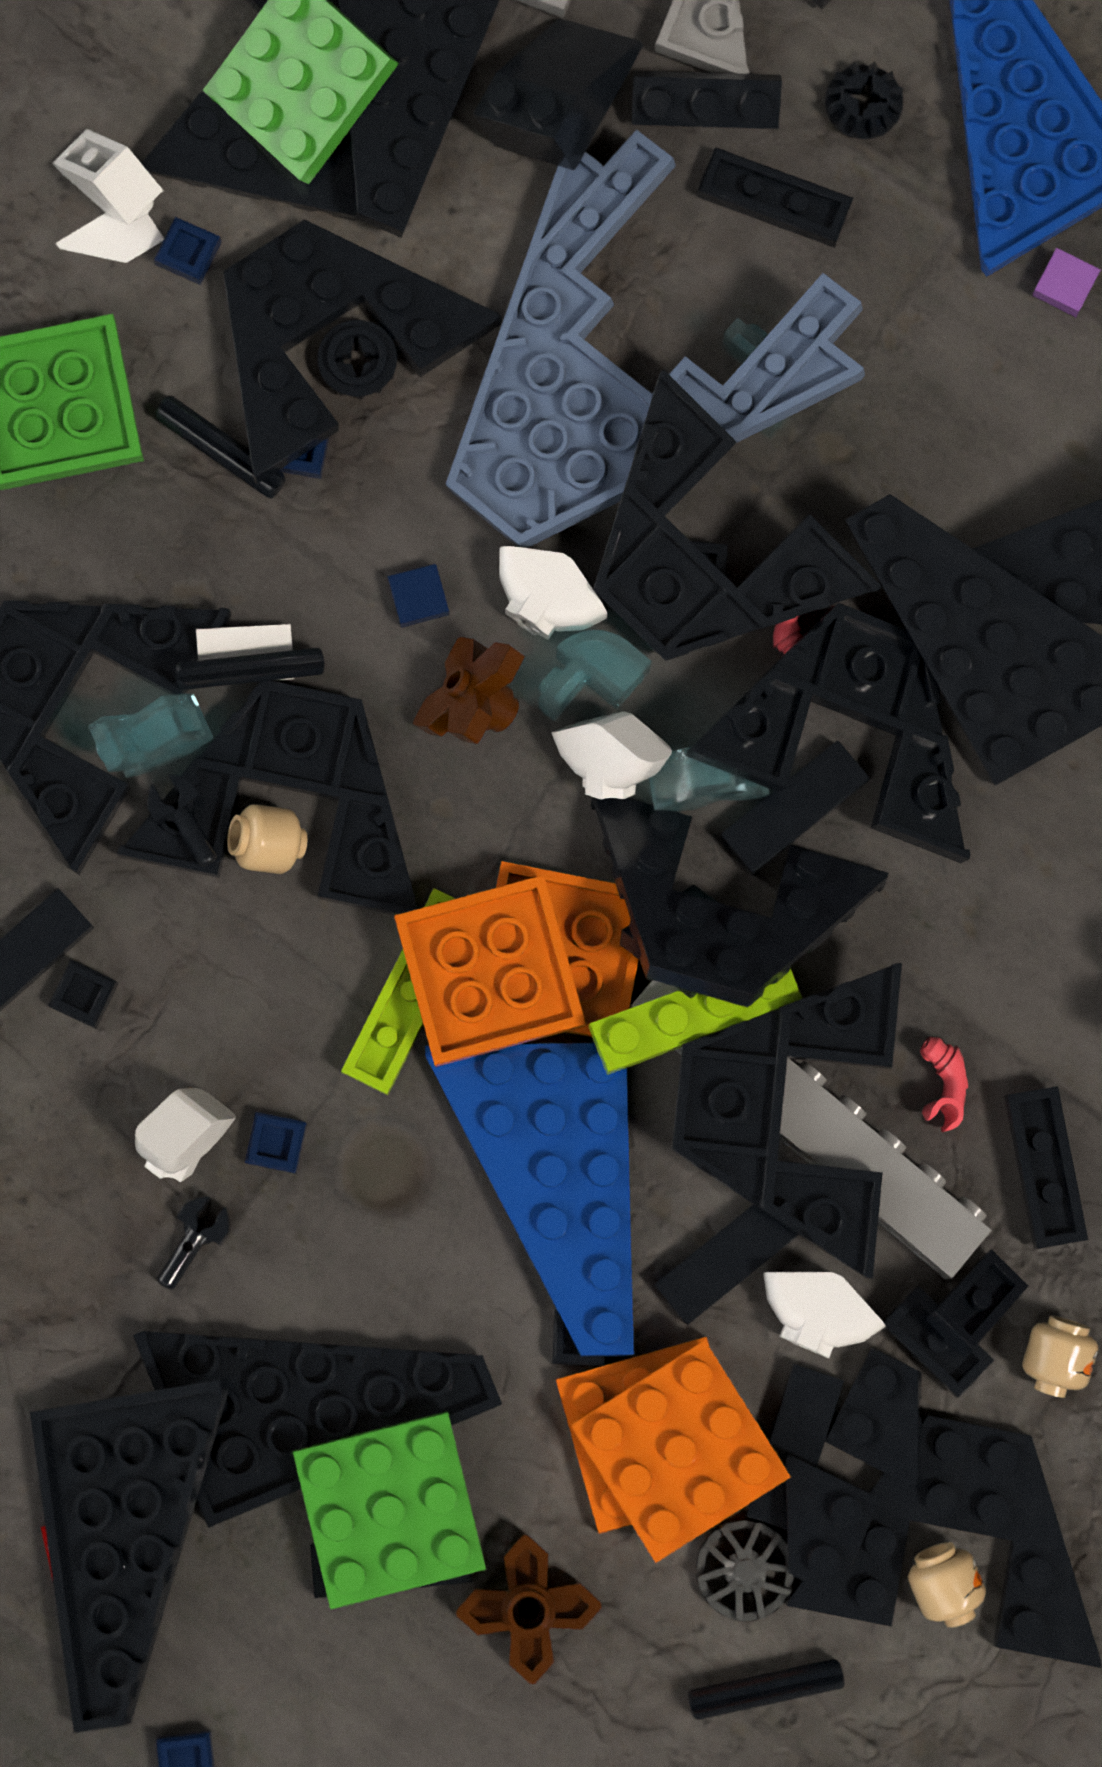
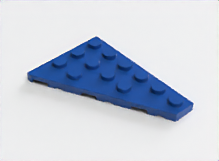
[949,0,1102,277]
[425,1043,634,1356]

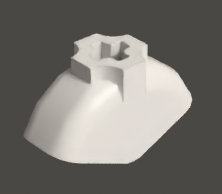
[499,546,607,640]
[551,711,672,800]
[135,1088,236,1182]
[763,1272,886,1358]

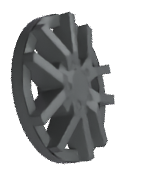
[696,1520,795,1621]

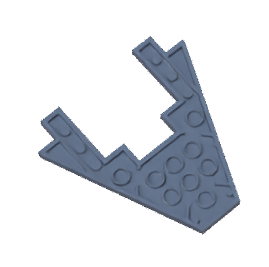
[445,129,865,548]

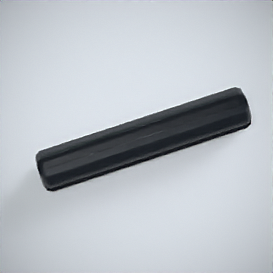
[155,395,286,499]
[174,648,325,690]
[688,1659,845,1720]

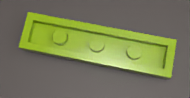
[341,888,456,1096]
[588,969,802,1075]

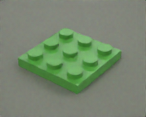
[203,0,399,184]
[0,314,144,491]
[293,1411,486,1609]

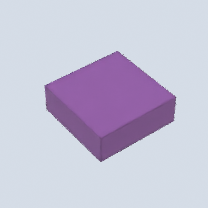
[1032,248,1100,317]

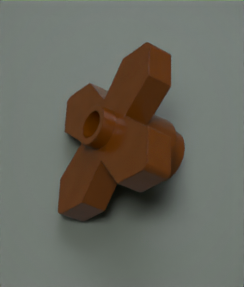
[413,637,525,744]
[456,1534,602,1685]

